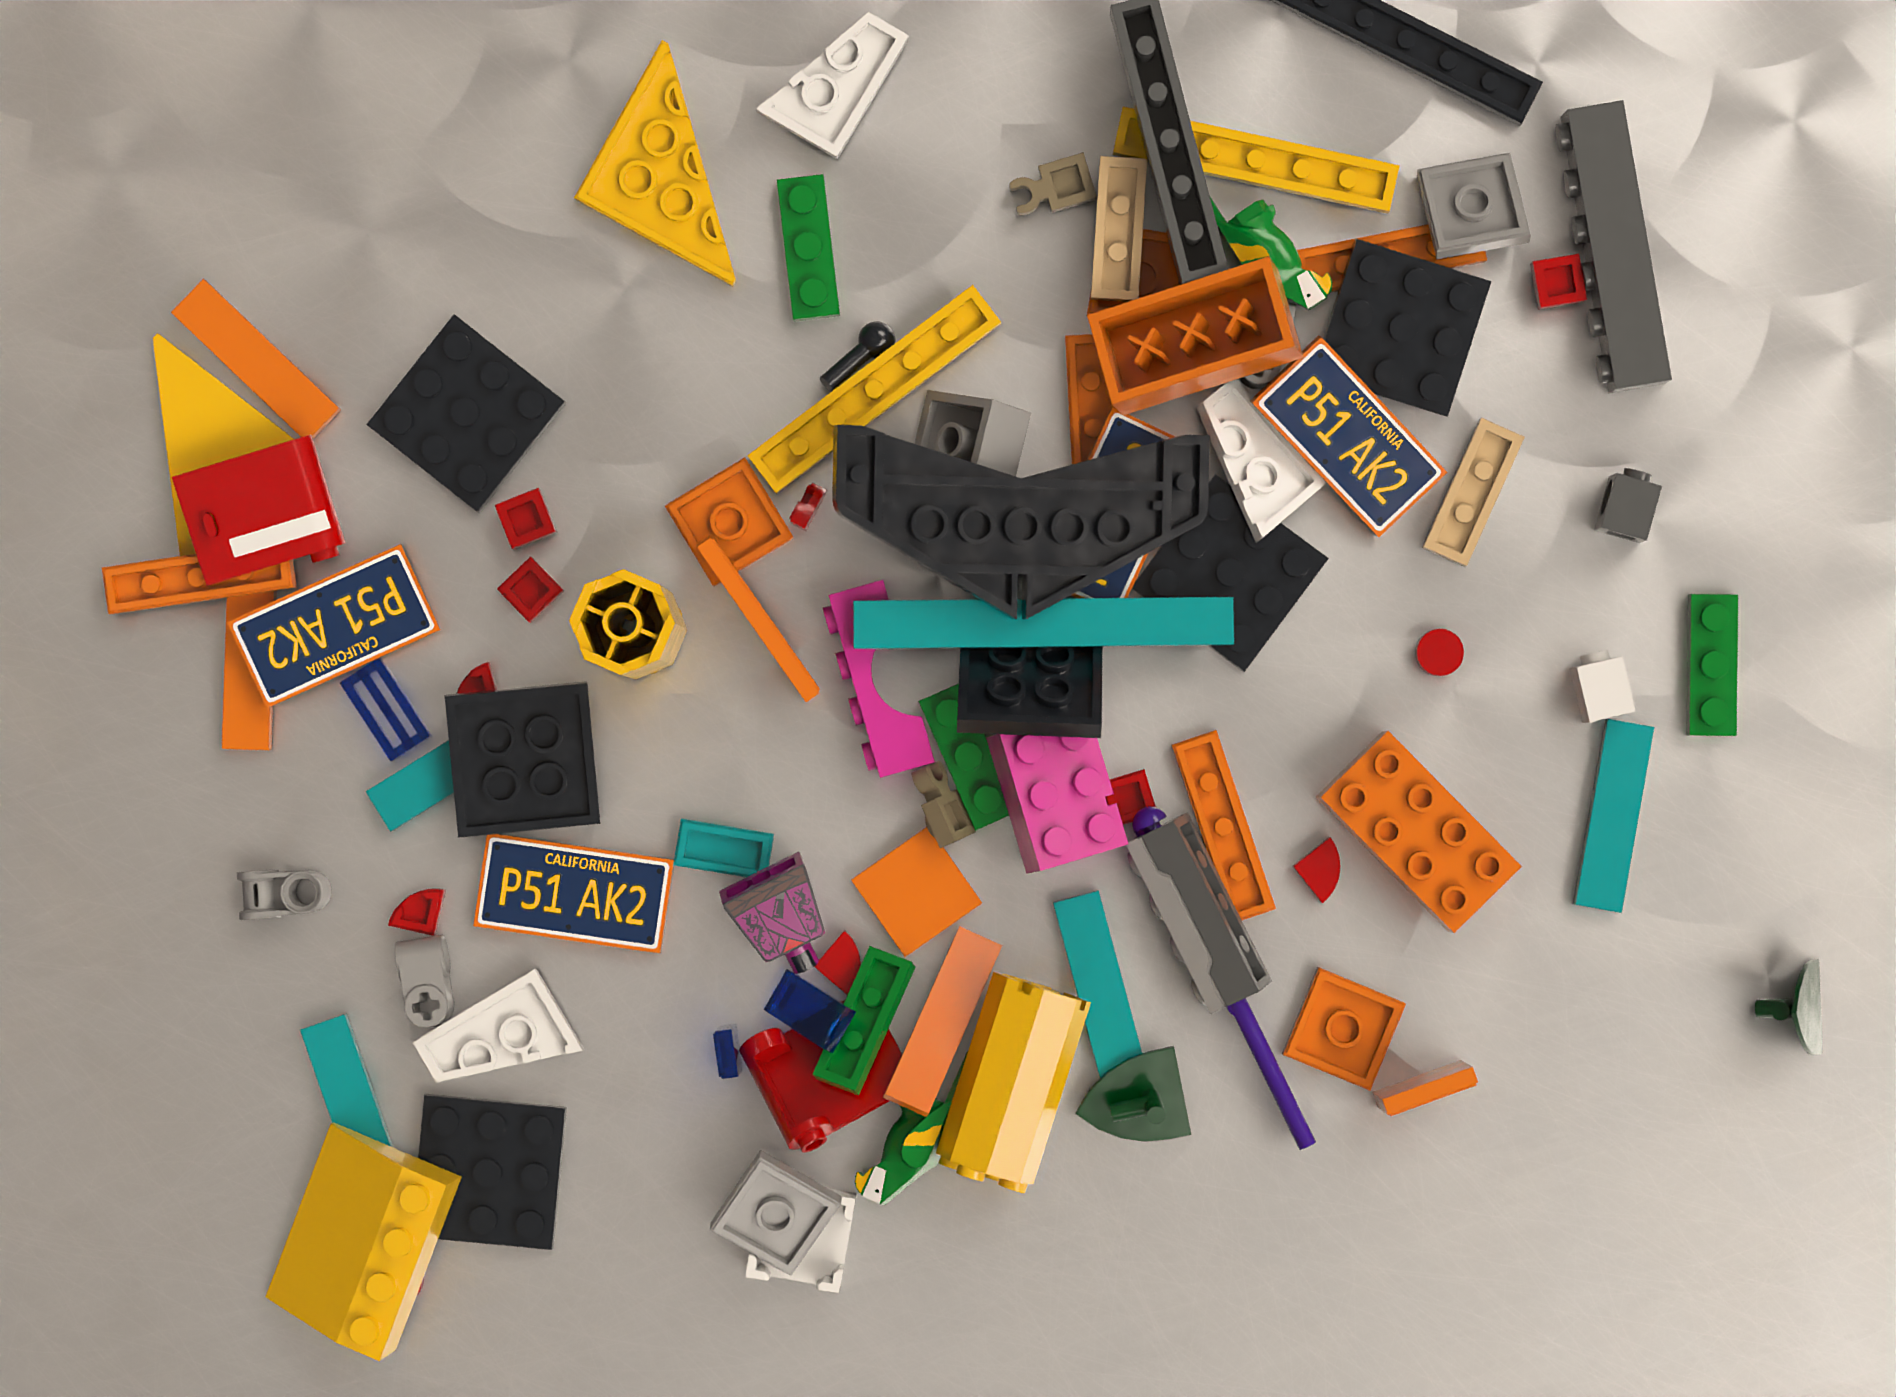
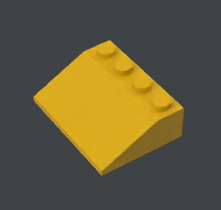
[265,1122,462,1361]

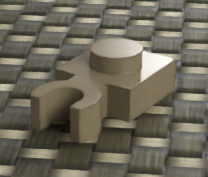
[1009,152,1097,215]
[911,761,976,848]

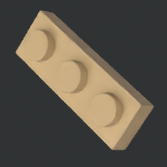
[1091,156,1147,302]
[1422,418,1525,567]

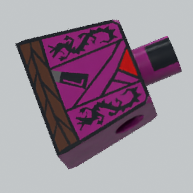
[719,852,825,974]

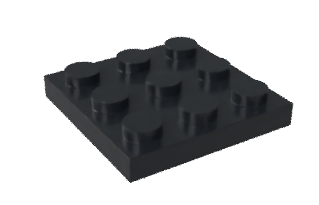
[1323,239,1492,417]
[366,314,566,513]
[1132,474,1329,672]
[957,647,1103,738]
[444,681,600,838]
[418,1094,567,1250]

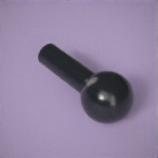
[820,321,896,392]

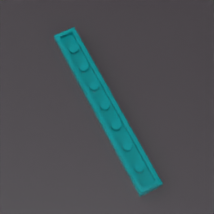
[853,597,1234,649]

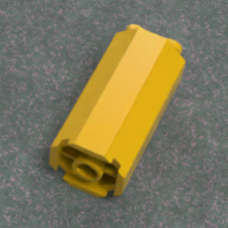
[569,569,687,680]
[936,971,1091,1193]

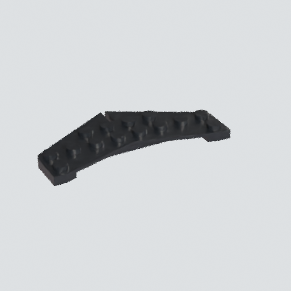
[832,425,1210,619]

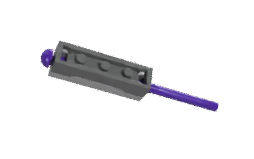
[1126,806,1316,1150]

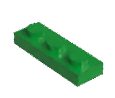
[777,174,840,322]
[1686,594,1738,736]
[918,683,1009,831]
[812,946,916,1096]

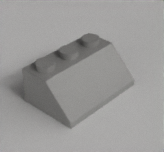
[914,390,1031,476]

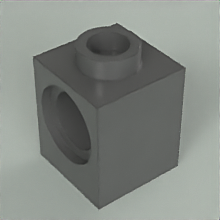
[1594,468,1662,543]

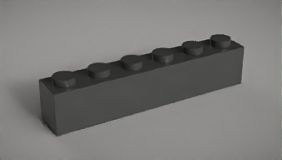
[1110,0,1228,285]
[1555,100,1672,394]

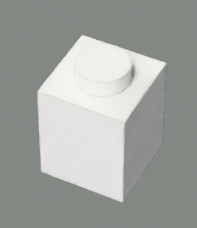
[1570,650,1636,723]

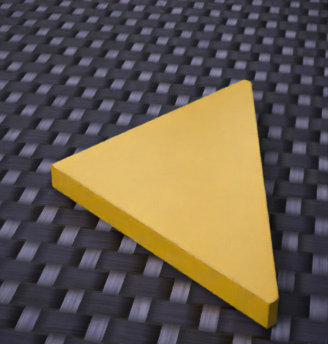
[574,40,736,287]
[153,333,294,556]

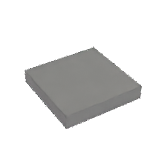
[1417,153,1531,259]
[710,1150,842,1276]

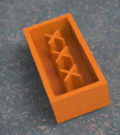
[1087,256,1304,415]
[1316,731,1522,933]

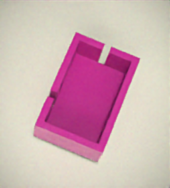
[986,734,1128,874]

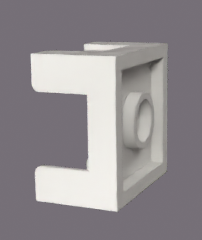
[745,1188,857,1293]

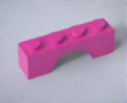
[823,580,935,778]

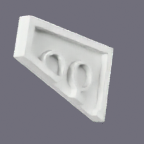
[756,12,909,159]
[1197,379,1327,543]
[412,969,584,1083]

